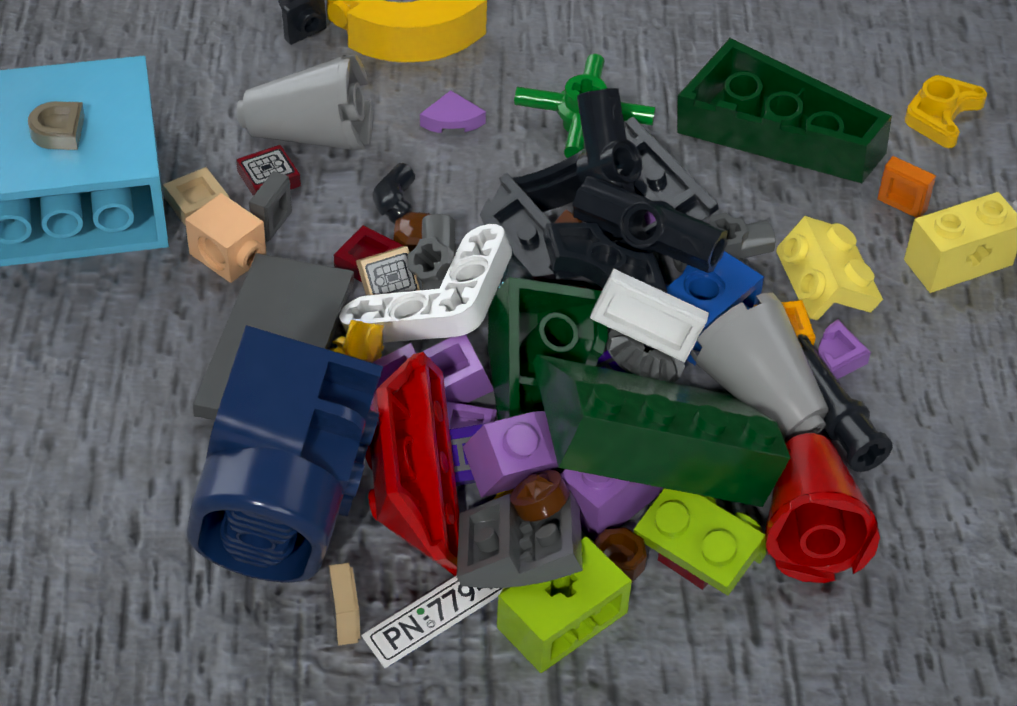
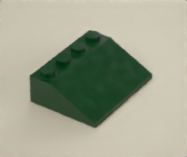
[533,354,791,507]

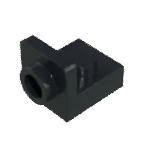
[278,0,327,45]

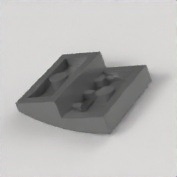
[457,490,583,588]

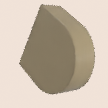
[28,101,85,150]

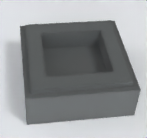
[249,171,292,242]

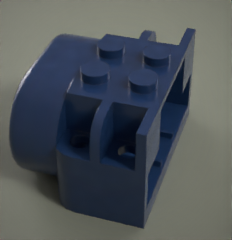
[187,325,383,583]

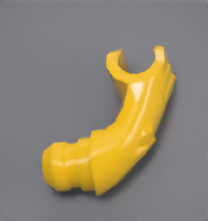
[330,320,384,363]

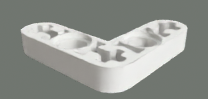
[339,224,512,343]

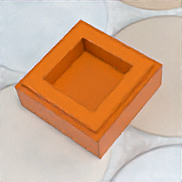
[877,156,936,218]

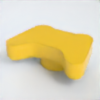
[905,75,987,148]

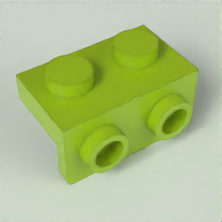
[633,488,767,596]

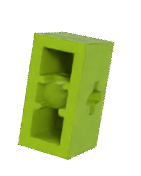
[497,536,632,673]

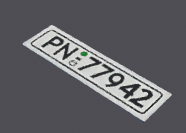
[361,575,503,669]

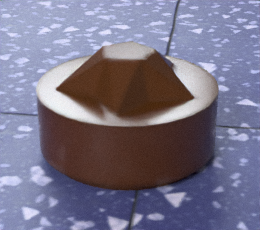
[510,470,569,522]

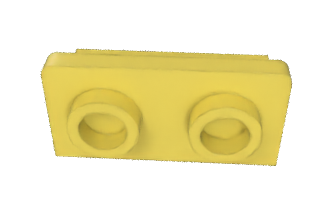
[776,216,883,320]

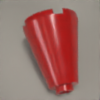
[765,433,880,583]

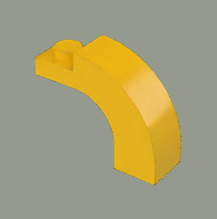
[327,0,487,62]

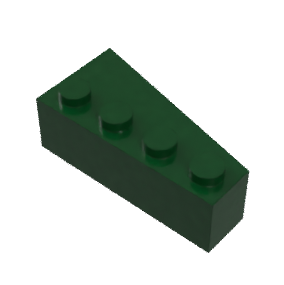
[677,38,892,184]

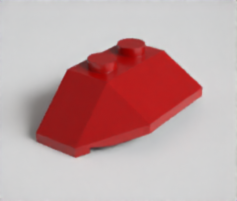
[365,352,459,576]

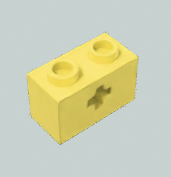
[904,192,1017,293]

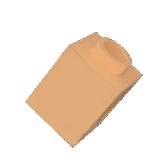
[185,193,266,283]

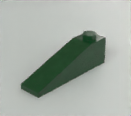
[488,277,608,420]

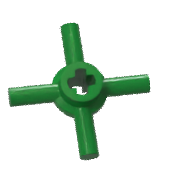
[514,54,656,158]

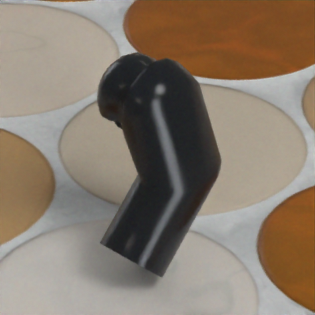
[373,163,415,224]

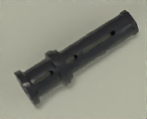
[798,334,893,472]

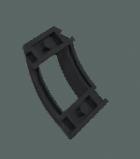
[480,117,719,282]

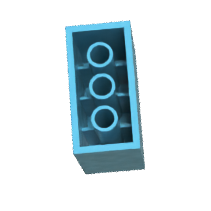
[0,56,169,267]

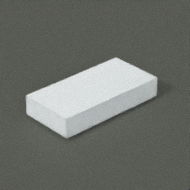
[590,269,709,362]

